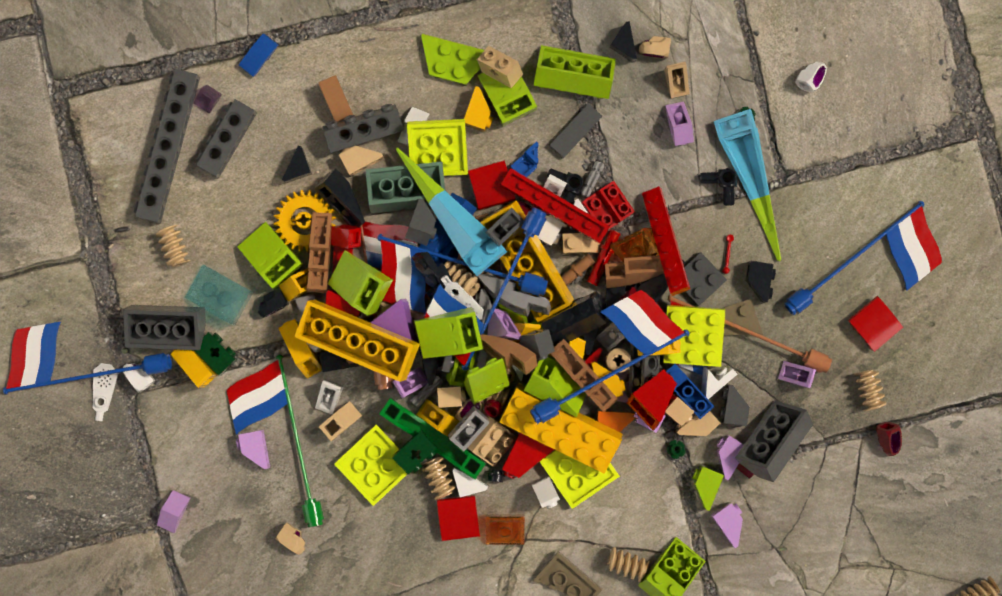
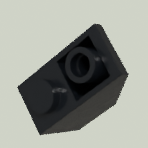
[745,261,776,303]

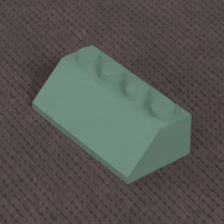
[366,162,446,213]

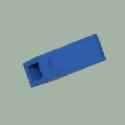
[666,364,715,419]

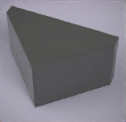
[485,207,524,246]

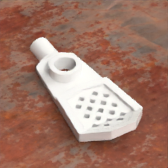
[441,275,484,320]
[93,363,119,421]

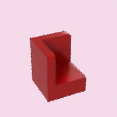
[331,224,361,249]

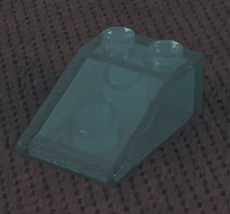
[185,264,253,325]

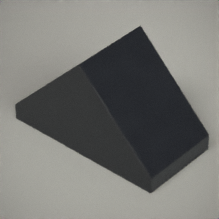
[610,21,637,62]
[282,145,312,183]

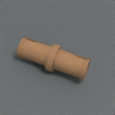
[561,253,595,286]

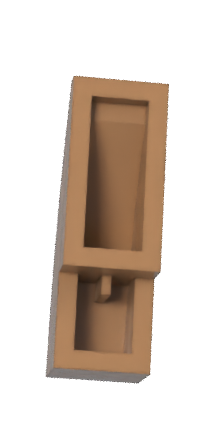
[318,75,360,136]
[605,256,664,288]
[480,334,538,375]

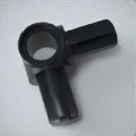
[547,168,583,204]
[700,168,738,206]

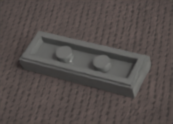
[550,103,602,159]

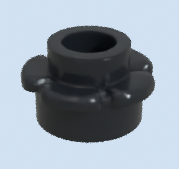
[487,469,506,483]

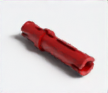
[586,229,621,286]

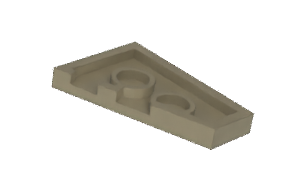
[721,299,763,335]
[533,551,602,596]

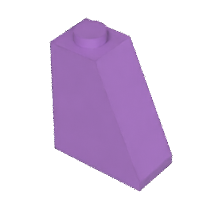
[371,299,417,342]

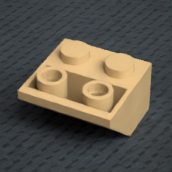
[468,411,517,467]

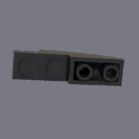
[411,252,457,300]

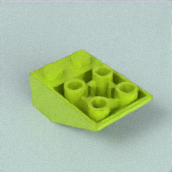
[477,73,537,126]
[237,222,304,289]
[328,250,393,316]
[415,307,483,359]
[524,355,587,417]
[463,358,509,405]
[638,537,706,596]

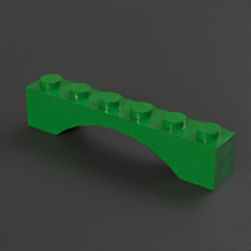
[379,398,486,479]

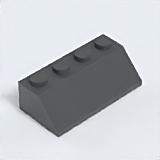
[123,305,206,350]
[735,400,813,482]

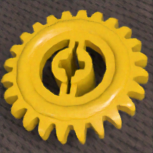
[273,190,336,252]

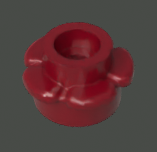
[484,400,503,418]

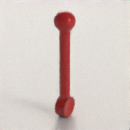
[722,234,734,274]

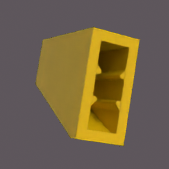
[278,319,322,379]
[171,349,218,388]

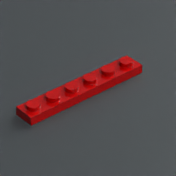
[501,168,610,244]
[642,186,690,296]

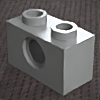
[448,406,490,451]

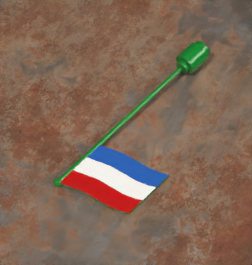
[227,355,324,528]

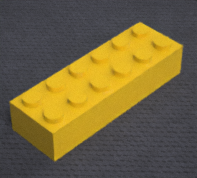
[480,200,574,322]
[294,300,420,382]
[500,383,623,474]

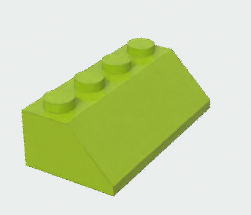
[534,45,616,99]

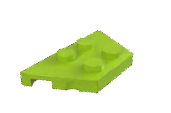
[421,34,484,85]

